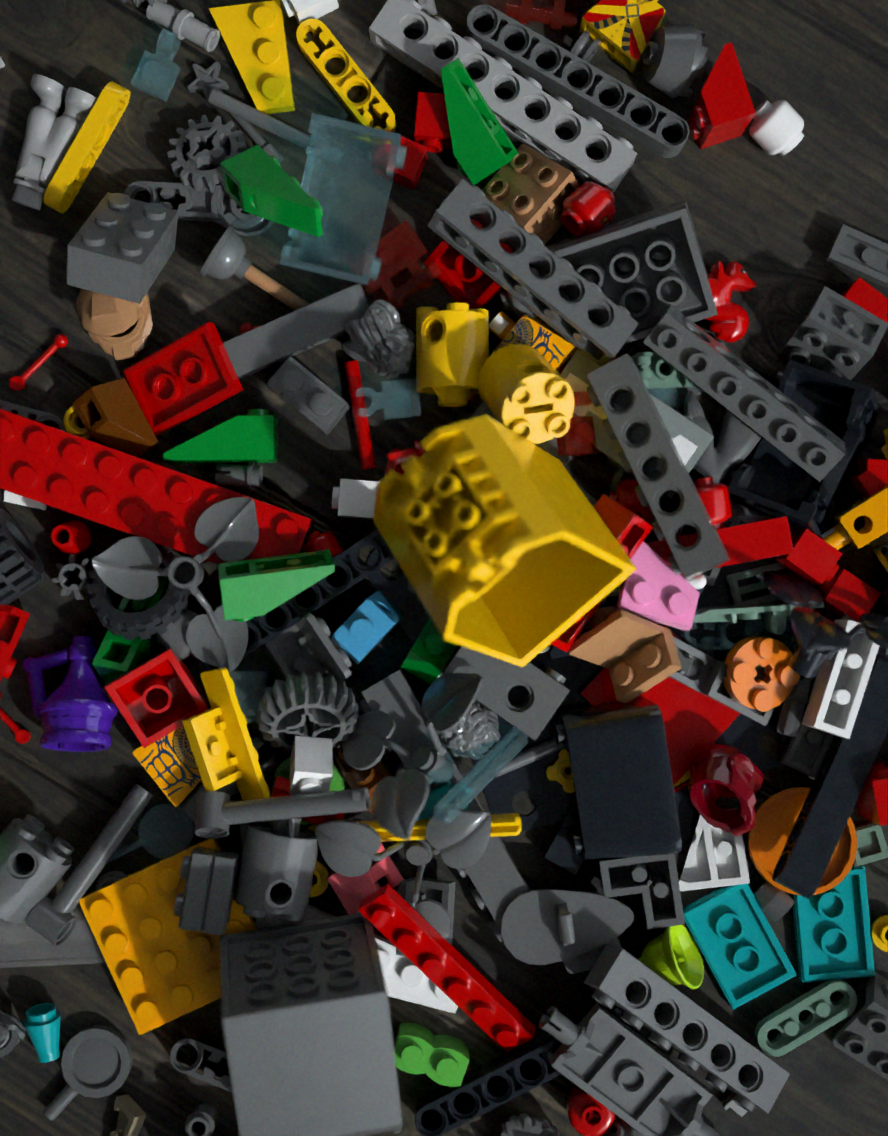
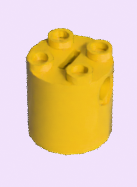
[416,303,489,407]
[477,344,575,444]

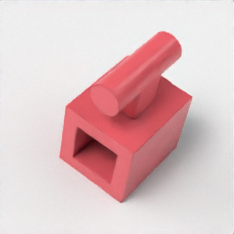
[327,843,404,915]

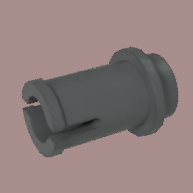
[215,462,263,491]
[185,1102,217,1136]

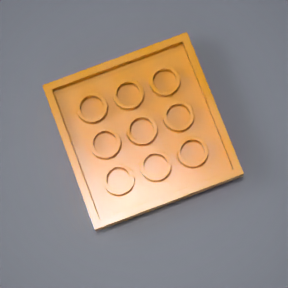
[79,838,257,1036]

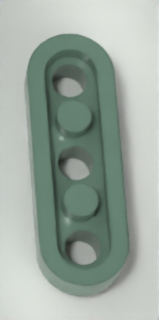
[755,979,857,1057]

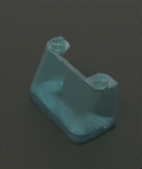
[279,113,407,286]

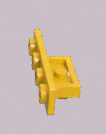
[182,667,270,800]

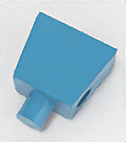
[332,590,405,665]

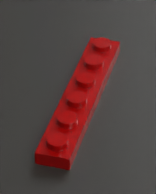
[358,884,536,1053]

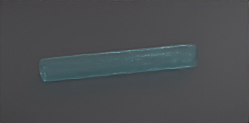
[434,727,528,824]

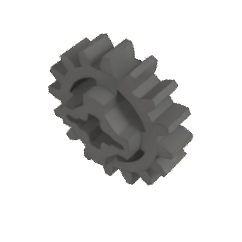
[167,115,247,193]

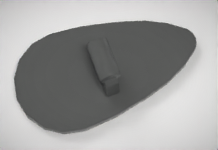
[501,889,634,965]

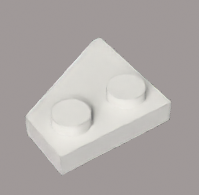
[679,808,750,891]

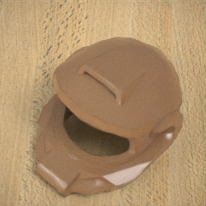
[76,288,153,360]

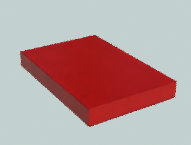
[123,322,243,436]

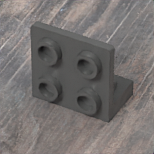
[779,286,888,380]

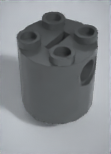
[0,814,74,925]
[234,817,319,921]

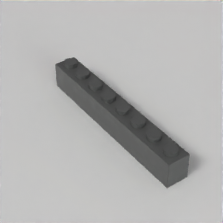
[360,668,531,942]

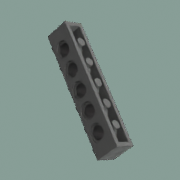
[427,179,639,367]
[643,305,845,482]
[586,354,731,579]
[584,945,790,1114]

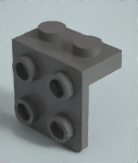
[263,612,351,681]
[833,972,888,1080]

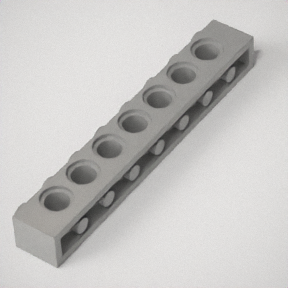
[369,0,637,193]

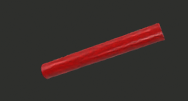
[344,361,376,470]

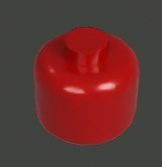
[302,530,343,559]

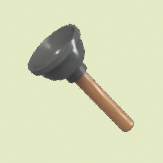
[200,225,310,311]

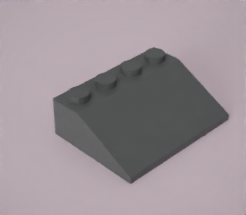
[545,199,718,353]

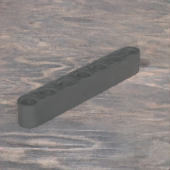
[466,4,689,158]

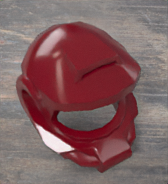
[688,744,764,837]

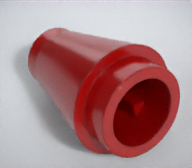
[51,520,91,556]

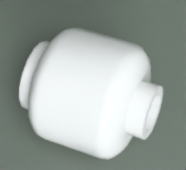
[749,100,804,156]

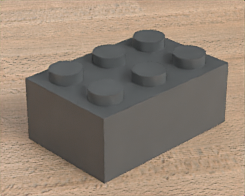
[67,192,178,304]

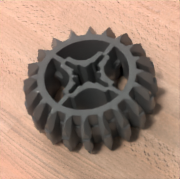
[257,671,358,753]

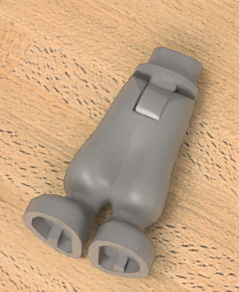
[12,74,97,211]

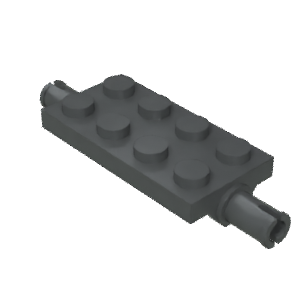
[539,1003,723,1136]

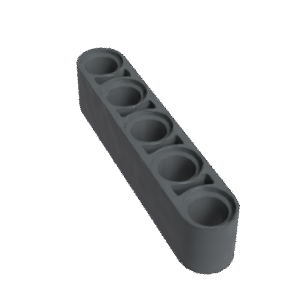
[223,284,370,380]

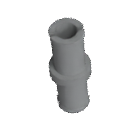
[146,0,220,52]

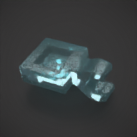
[131,28,181,102]

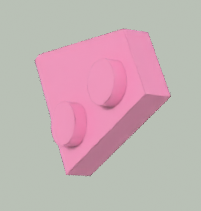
[616,542,700,631]

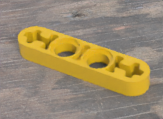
[296,19,396,141]
[43,81,130,213]

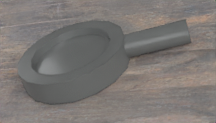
[43,1024,133,1120]

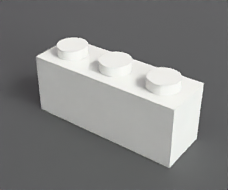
[801,619,879,739]

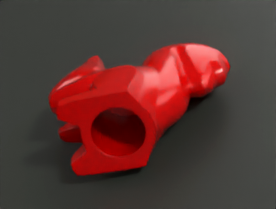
[706,261,757,343]

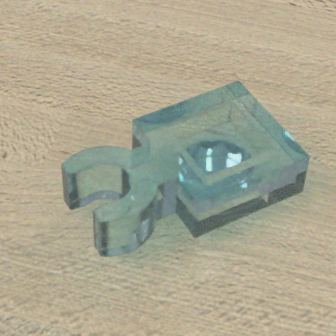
[356,379,421,420]

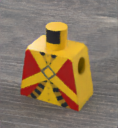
[579,0,666,73]

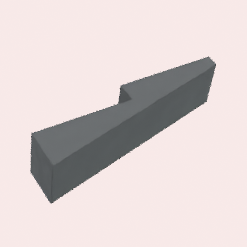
[669,636,775,726]

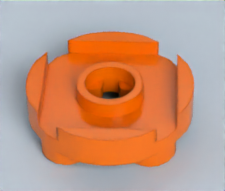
[724,636,800,712]

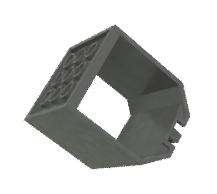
[220,913,402,1136]

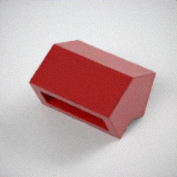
[850,459,888,497]

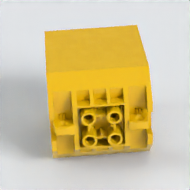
[373,415,637,667]

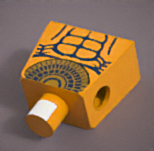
[489,311,578,372]
[820,485,888,550]
[132,725,202,808]

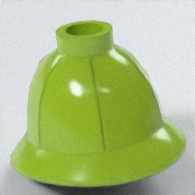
[637,925,704,989]

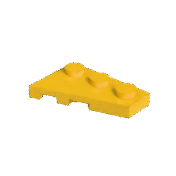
[209,0,295,114]

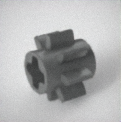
[52,555,93,600]

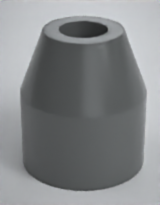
[754,881,795,922]

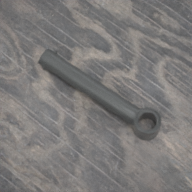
[26,783,154,947]
[195,787,370,839]

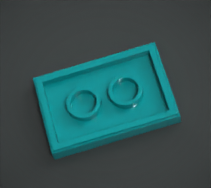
[791,865,875,982]
[683,884,797,1010]

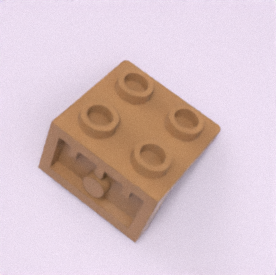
[481,144,580,245]
[569,610,682,704]

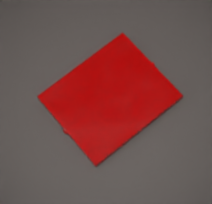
[579,620,740,785]

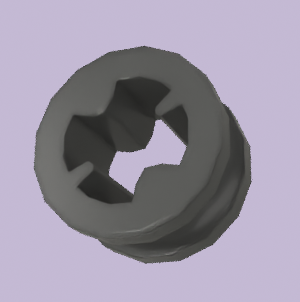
[571,30,601,63]

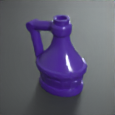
[23,636,118,752]

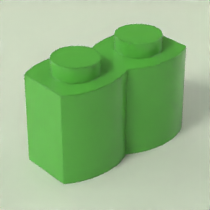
[393,1023,469,1087]

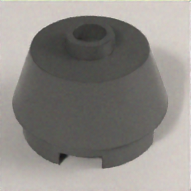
[643,23,709,98]

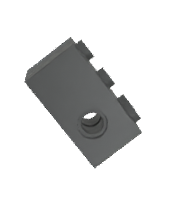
[442,645,570,740]

